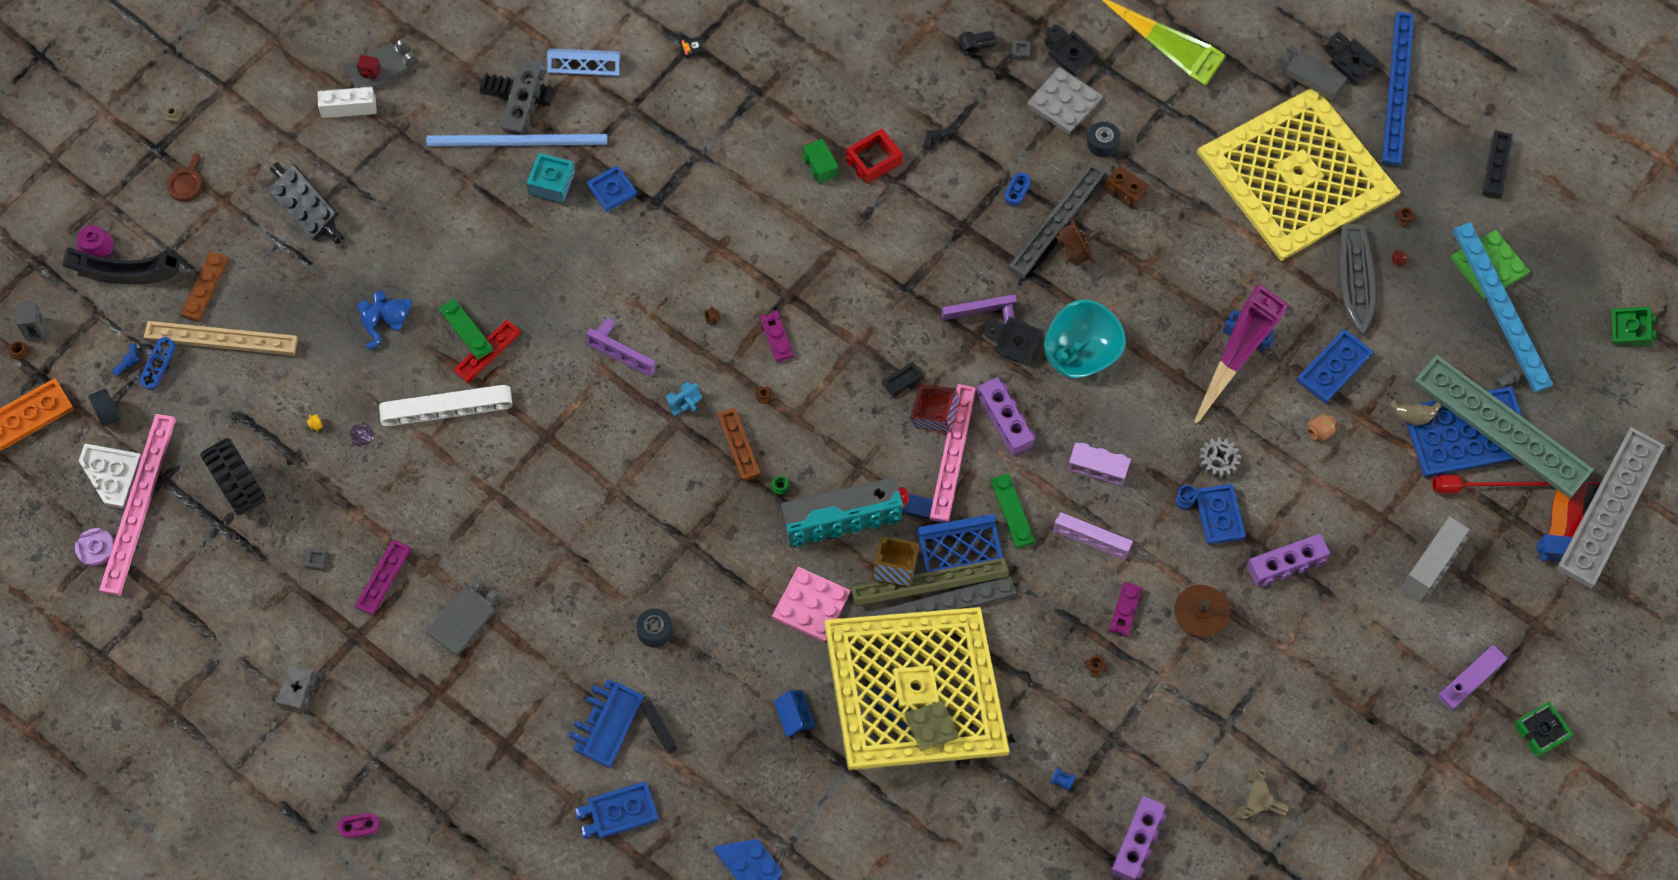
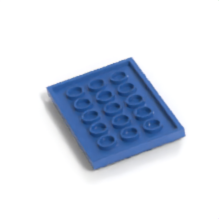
[1406,387,1522,478]

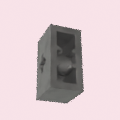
[277,665,317,714]

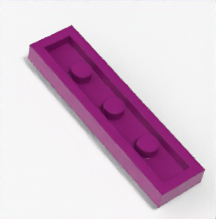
[355,539,411,616]

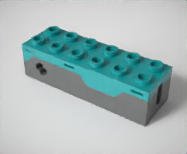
[781,477,909,547]

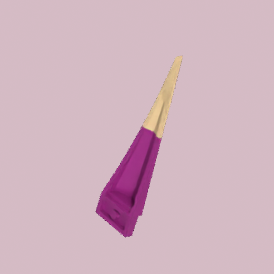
[1194,284,1288,423]

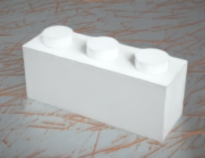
[318,87,376,118]

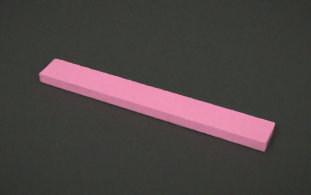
[929,384,977,523]

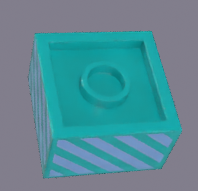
[527,153,575,203]

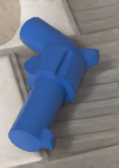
[111,344,140,377]

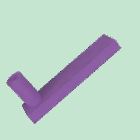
[941,294,1017,324]
[586,318,655,377]
[1437,645,1508,711]

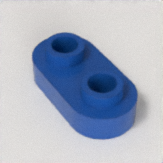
[1004,172,1031,206]

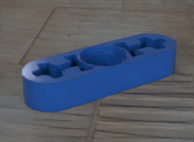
[140,337,176,390]

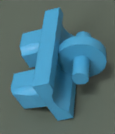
[666,382,703,416]

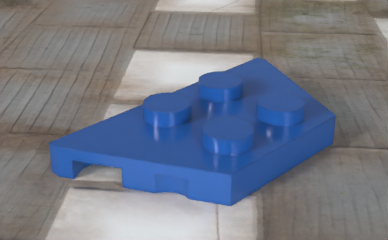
[713,839,782,880]

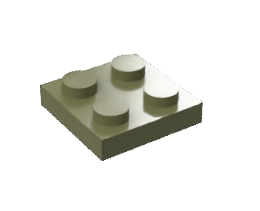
[905,701,959,751]

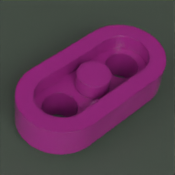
[337,813,380,839]

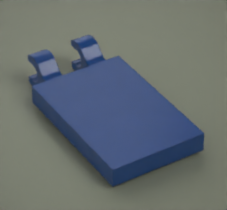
[575,781,659,839]

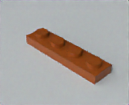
[180,251,229,322]
[717,407,760,482]

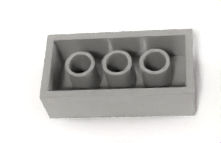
[1401,516,1469,602]

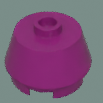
[76,225,113,258]

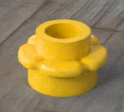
[307,414,323,432]

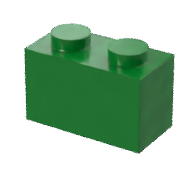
[801,139,839,184]

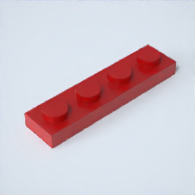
[453,320,521,384]

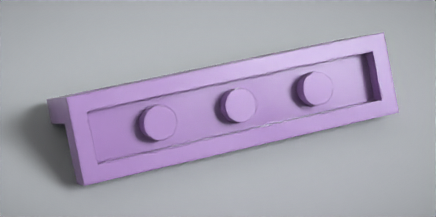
[1053,512,1133,560]

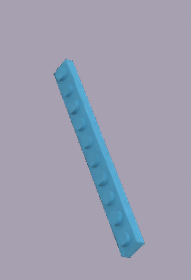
[1453,222,1553,393]

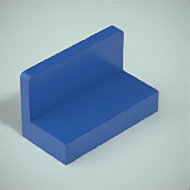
[774,690,816,737]

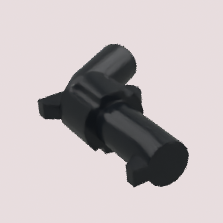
[923,126,954,150]

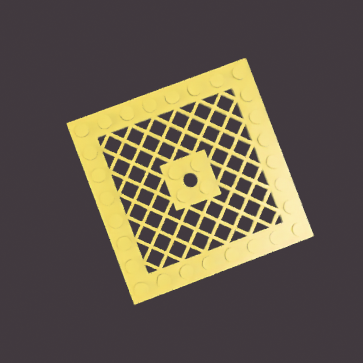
[1197,89,1400,261]
[824,607,1009,770]

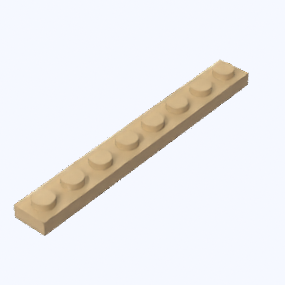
[144,321,298,356]

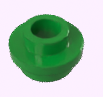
[771,476,790,495]

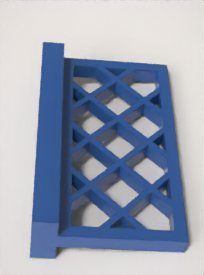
[917,514,1003,573]

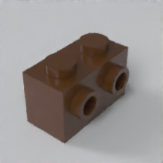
[1104,165,1149,209]

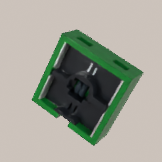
[1513,701,1574,758]

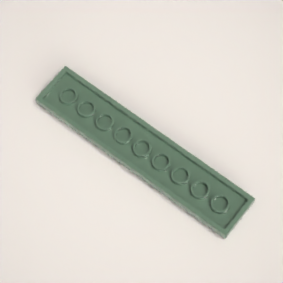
[1413,355,1594,499]

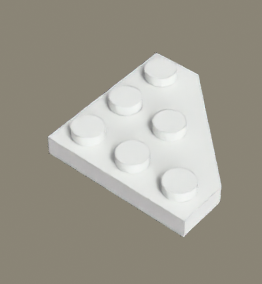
[79,444,142,509]

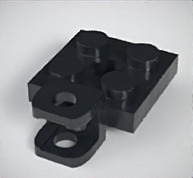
[1044,25,1099,77]
[1324,32,1380,86]
[983,316,1044,366]

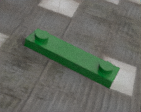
[439,299,493,360]
[990,473,1035,549]

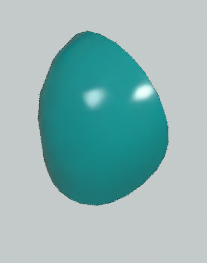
[1044,300,1126,378]

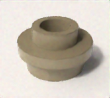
[163,105,182,123]

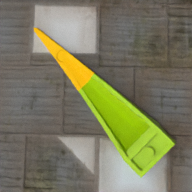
[1102,0,1226,86]

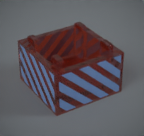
[910,384,961,433]

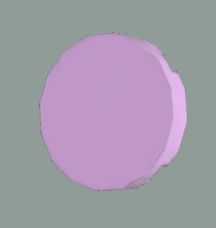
[75,528,115,567]

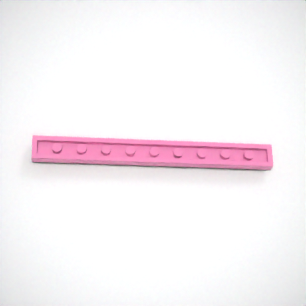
[99,414,176,596]

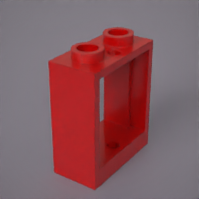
[845,128,903,184]

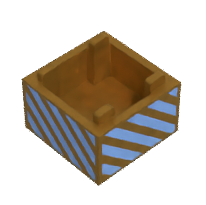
[872,536,919,587]

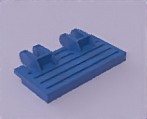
[568,679,644,768]

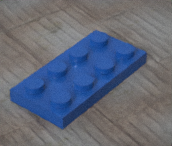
[1296,329,1374,404]

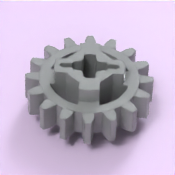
[1198,437,1241,479]

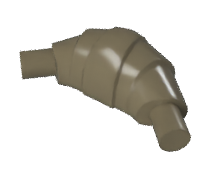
[1389,400,1442,426]

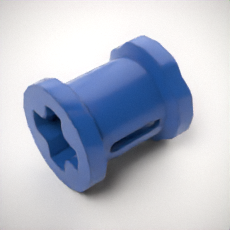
[1050,767,1076,792]

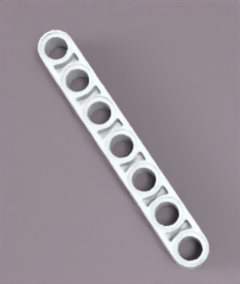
[379,385,513,426]

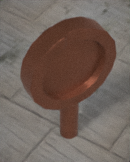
[166,153,203,202]

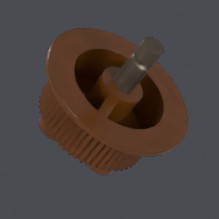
[1056,217,1104,266]

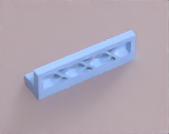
[547,48,621,76]

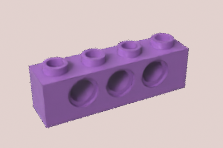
[977,377,1035,456]
[1246,534,1330,587]
[1110,796,1167,880]

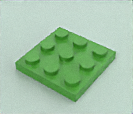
[1450,230,1530,300]

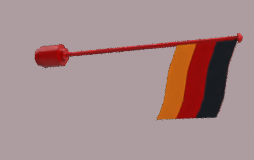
[1432,475,1601,537]

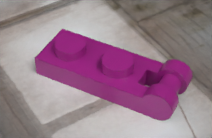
[759,310,794,363]
[1109,582,1143,637]

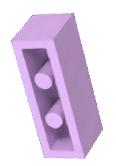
[1067,442,1131,487]

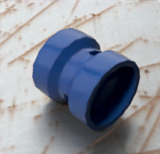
[1175,485,1197,510]

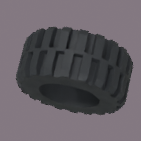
[200,438,266,515]

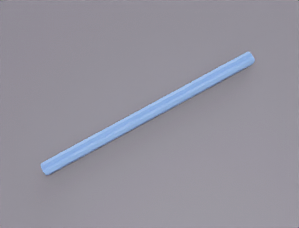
[426,134,608,146]

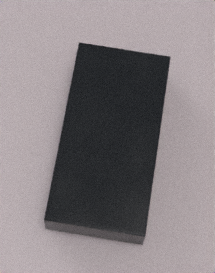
[882,362,924,398]

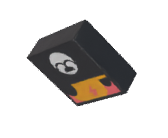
[681,37,702,58]

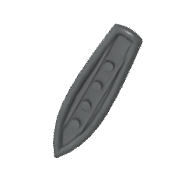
[1340,224,1376,335]

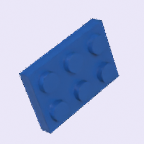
[1196,484,1246,545]

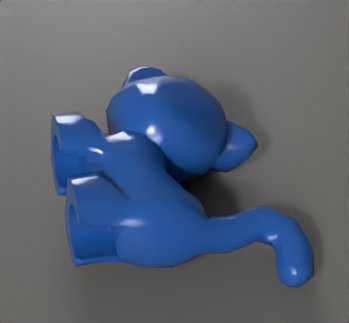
[357,290,413,349]

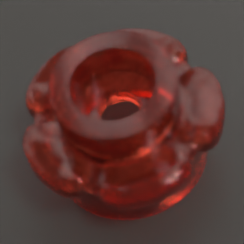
[1391,249,1407,267]

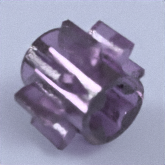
[349,422,374,447]

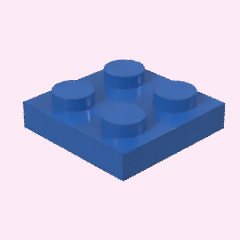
[587,165,637,212]

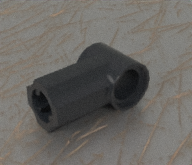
[958,30,996,56]

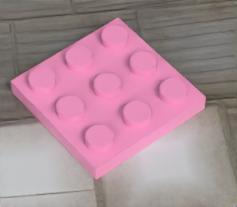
[772,567,851,643]

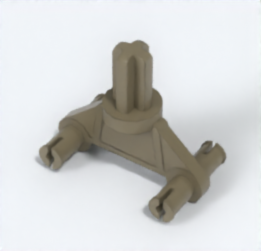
[1234,769,1288,820]

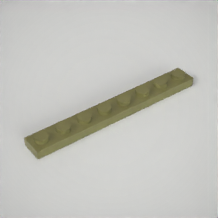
[851,558,1009,606]

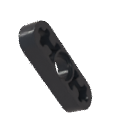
[641,700,678,754]

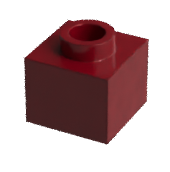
[356,54,381,79]

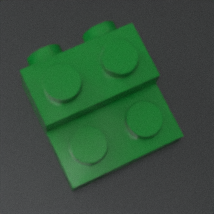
[1612,306,1657,348]

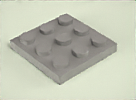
[1027,67,1102,135]

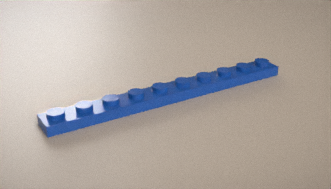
[1382,11,1414,167]

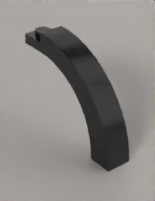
[62,247,182,284]

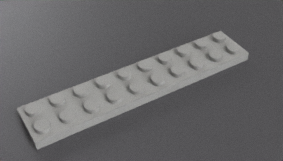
[1556,427,1665,589]

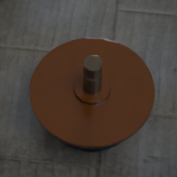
[1174,585,1230,638]

